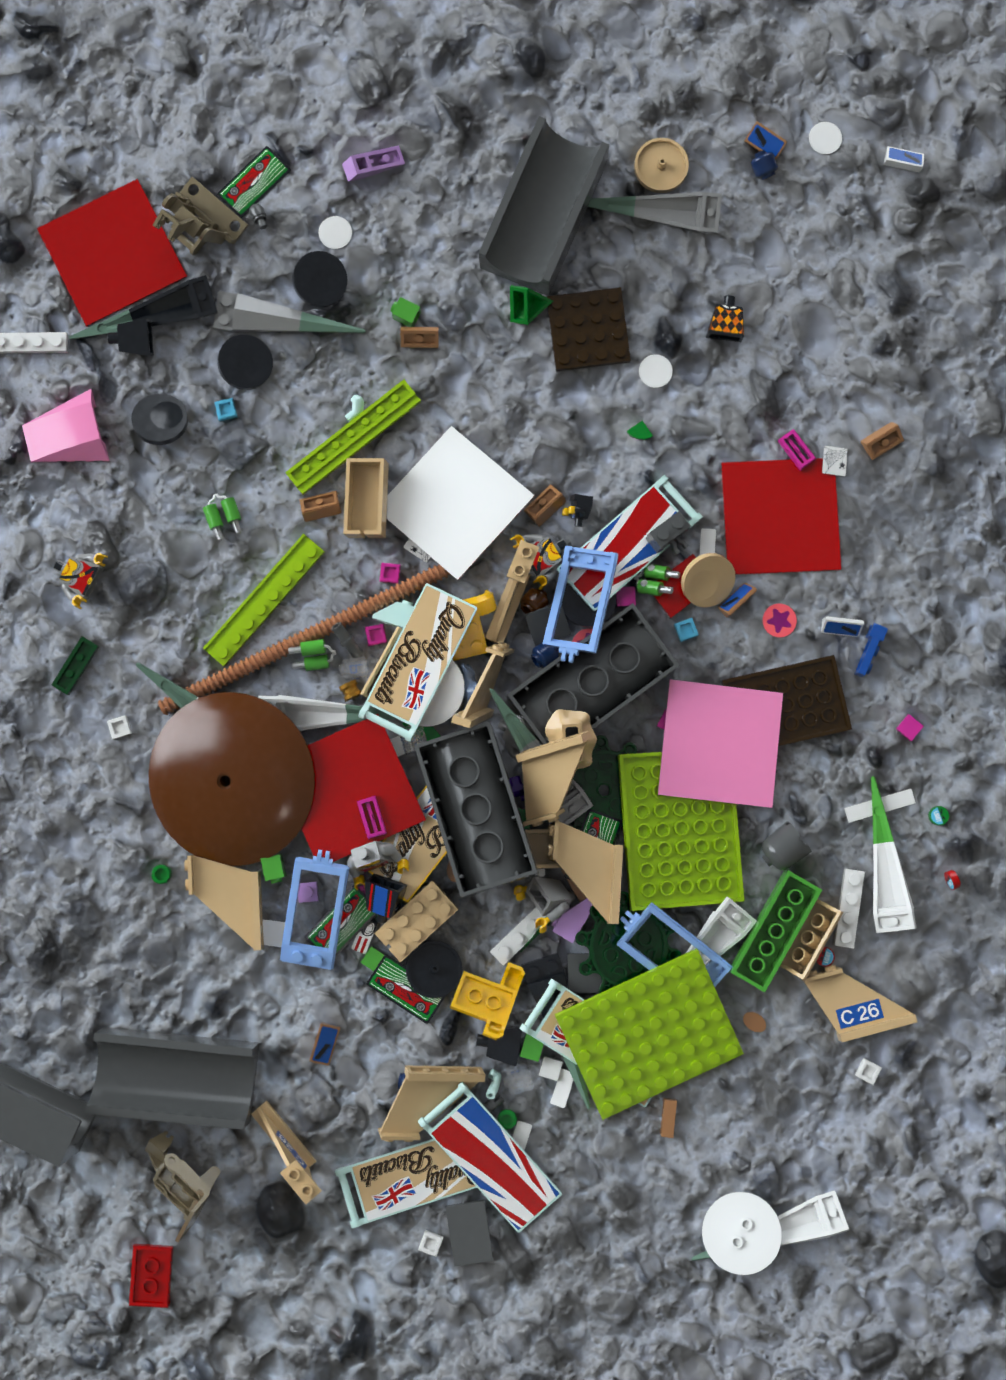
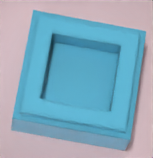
[214,398,238,422]
[674,618,699,642]

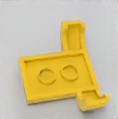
[453,590,497,661]
[450,962,525,1040]

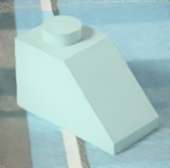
[372,600,414,629]

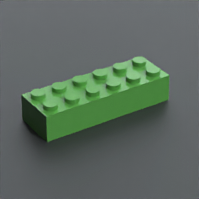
[729,870,822,992]

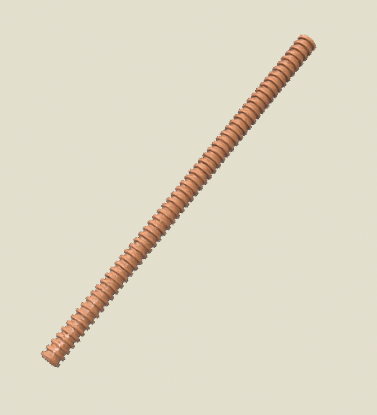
[158,565,452,716]

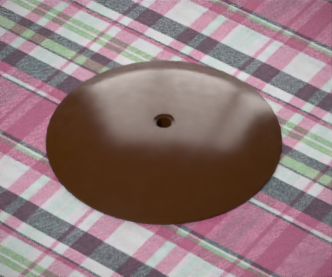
[149,692,315,866]

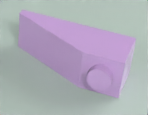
[342,145,405,182]
[551,898,592,943]

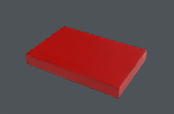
[653,554,696,618]
[129,1244,174,1308]

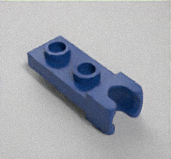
[854,623,888,677]

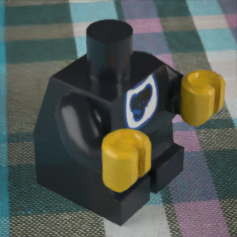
[562,494,593,527]

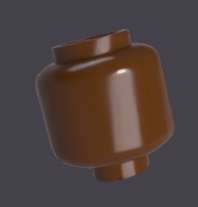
[520,588,548,614]

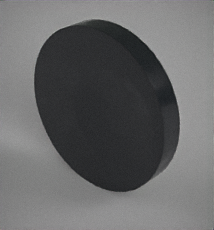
[292,251,348,307]
[217,334,273,390]
[131,394,188,445]
[562,582,616,627]
[406,941,462,998]

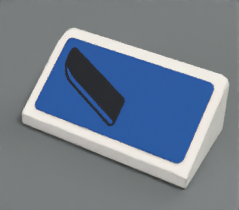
[883,146,924,173]
[821,616,864,637]

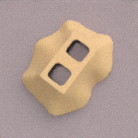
[545,709,597,769]

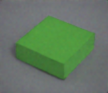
[360,946,385,971]

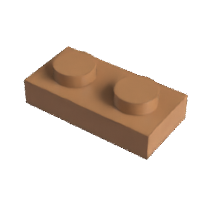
[400,327,439,348]

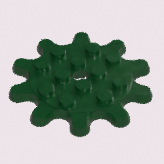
[573,735,637,830]
[575,891,682,993]

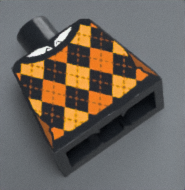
[706,295,744,342]

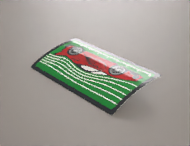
[217,146,291,218]
[564,809,623,880]
[305,885,376,956]
[366,954,446,1024]

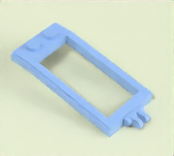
[543,546,619,663]
[280,849,350,970]
[617,902,732,987]

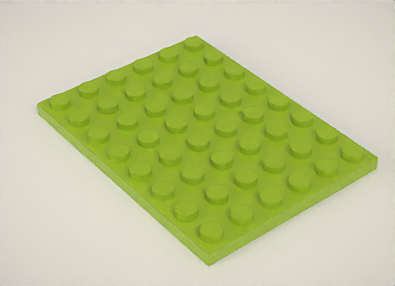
[618,752,745,911]
[555,948,744,1120]

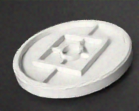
[419,659,465,726]
[702,1192,782,1275]

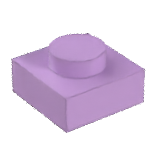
[298,882,319,903]

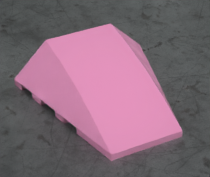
[22,389,110,462]

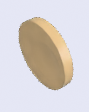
[634,138,689,193]
[681,553,735,607]

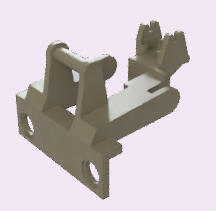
[153,177,249,255]
[145,1131,220,1243]

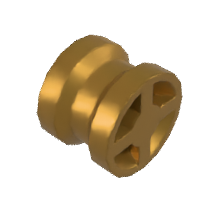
[339,680,362,702]

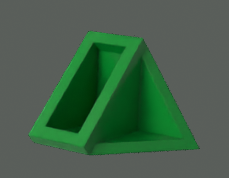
[510,285,553,325]

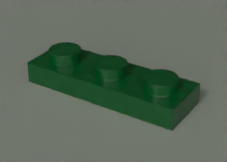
[51,636,100,695]

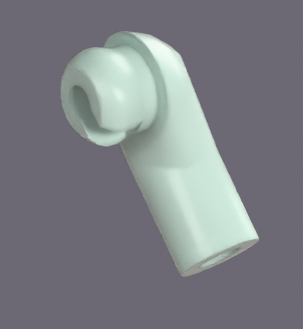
[345,395,364,422]
[486,1069,502,1099]

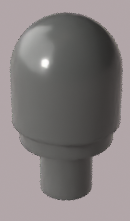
[249,204,267,230]

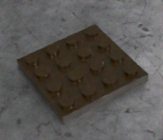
[547,287,631,371]

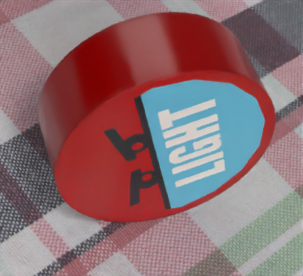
[944,870,961,890]
[816,947,835,967]

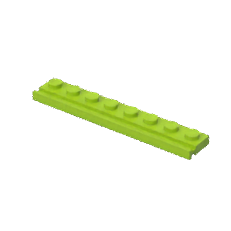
[285,379,421,495]
[203,534,325,667]

